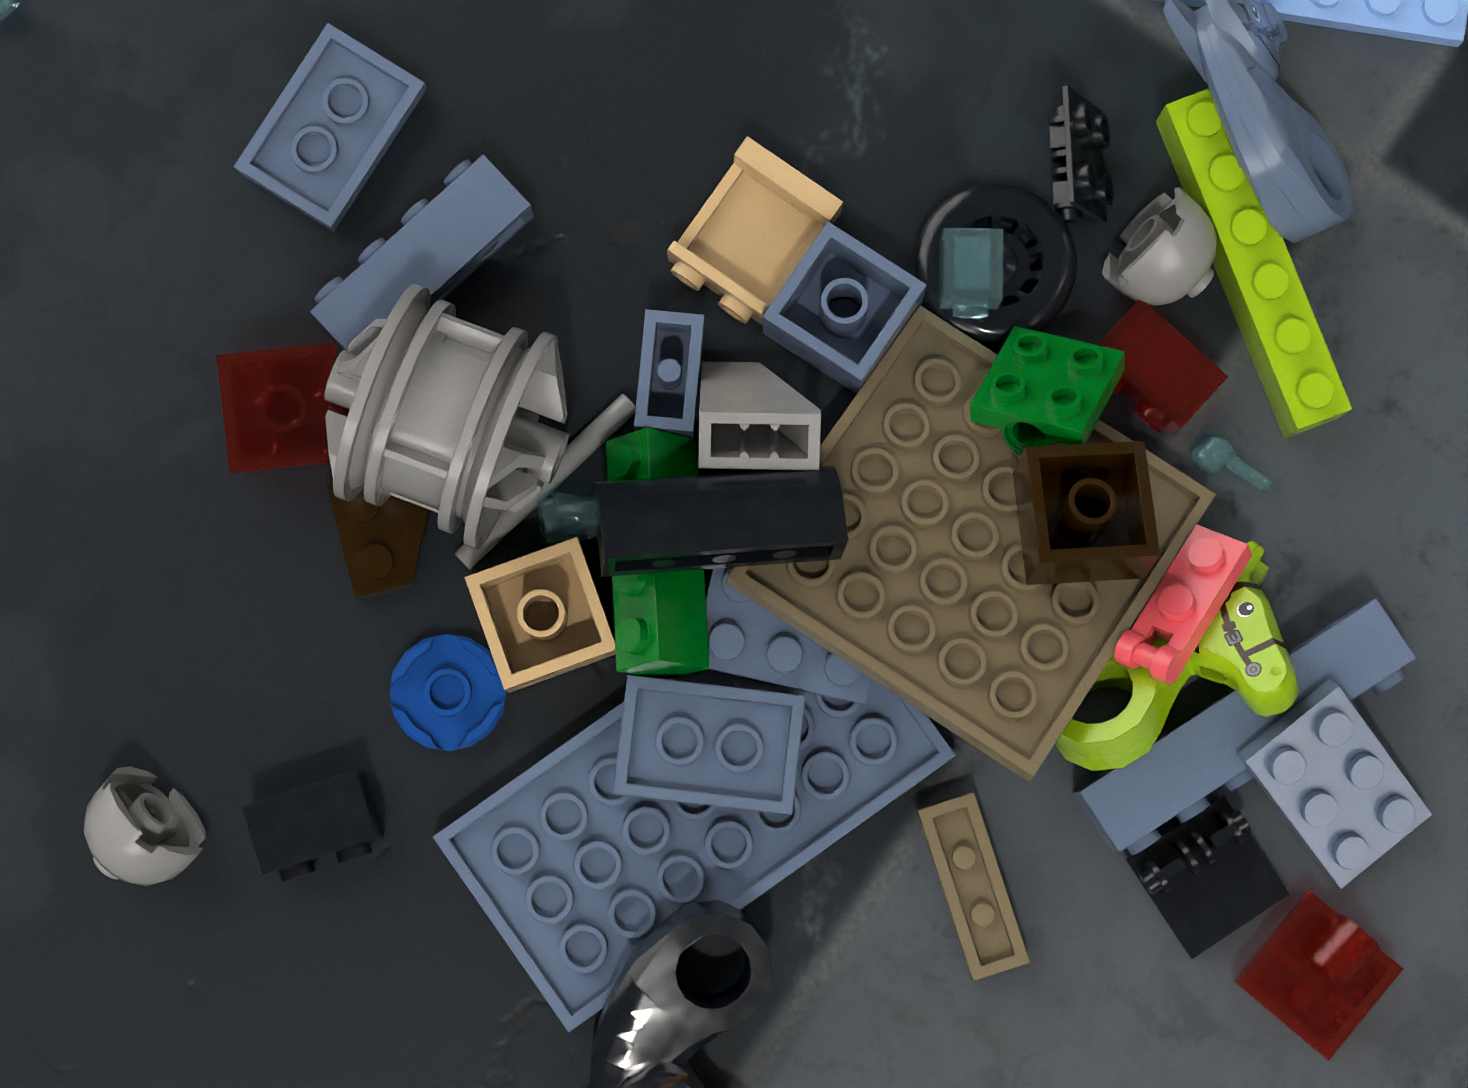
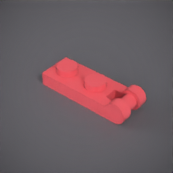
[1114,524,1252,685]

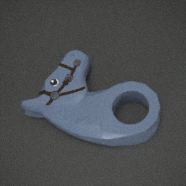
[1163,0,1354,243]

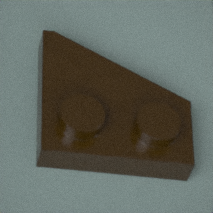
[327,484,430,600]

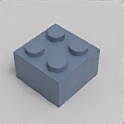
[763,222,927,394]

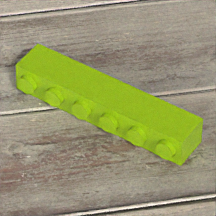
[1156,88,1352,439]

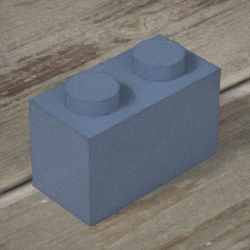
[634,309,705,439]

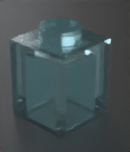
[939,228,1003,318]

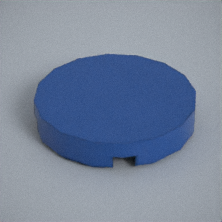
[390,634,508,752]

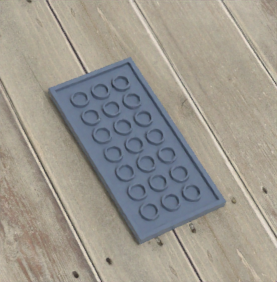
[433,669,956,1032]

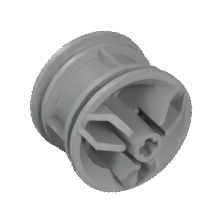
[324,283,569,550]

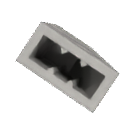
[699,361,821,470]

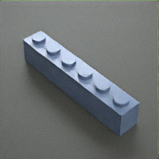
[1073,599,1416,856]

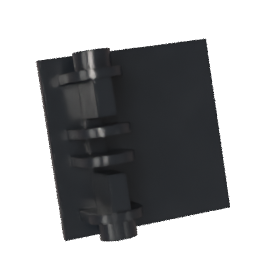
[1048,85,1114,224]
[1126,795,1290,959]

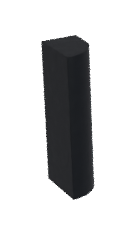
[593,465,848,577]

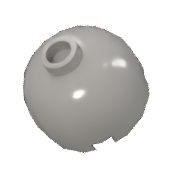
[1102,187,1217,306]
[84,766,206,886]

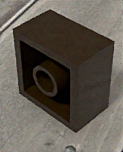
[1013,441,1160,585]

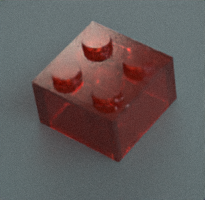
[216,343,344,475]

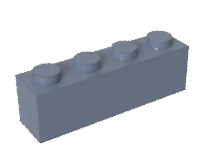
[310,154,534,351]

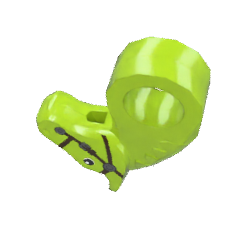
[1055,541,1299,771]

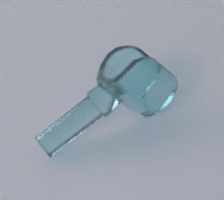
[1190,437,1272,492]

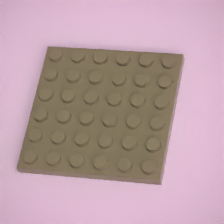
[726,305,1216,782]

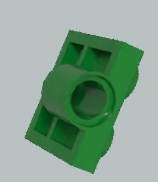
[970,326,1125,455]

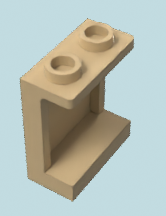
[667,136,843,325]

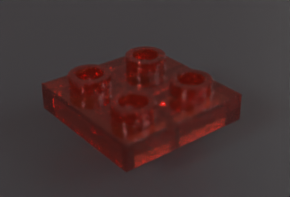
[1233,891,1404,1061]

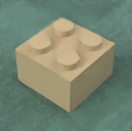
[464,537,616,693]

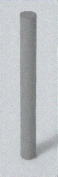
[454,393,636,570]

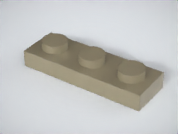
[916,792,1030,981]

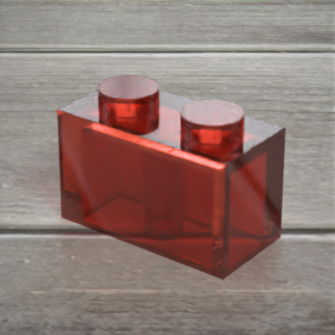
[1098,299,1228,436]

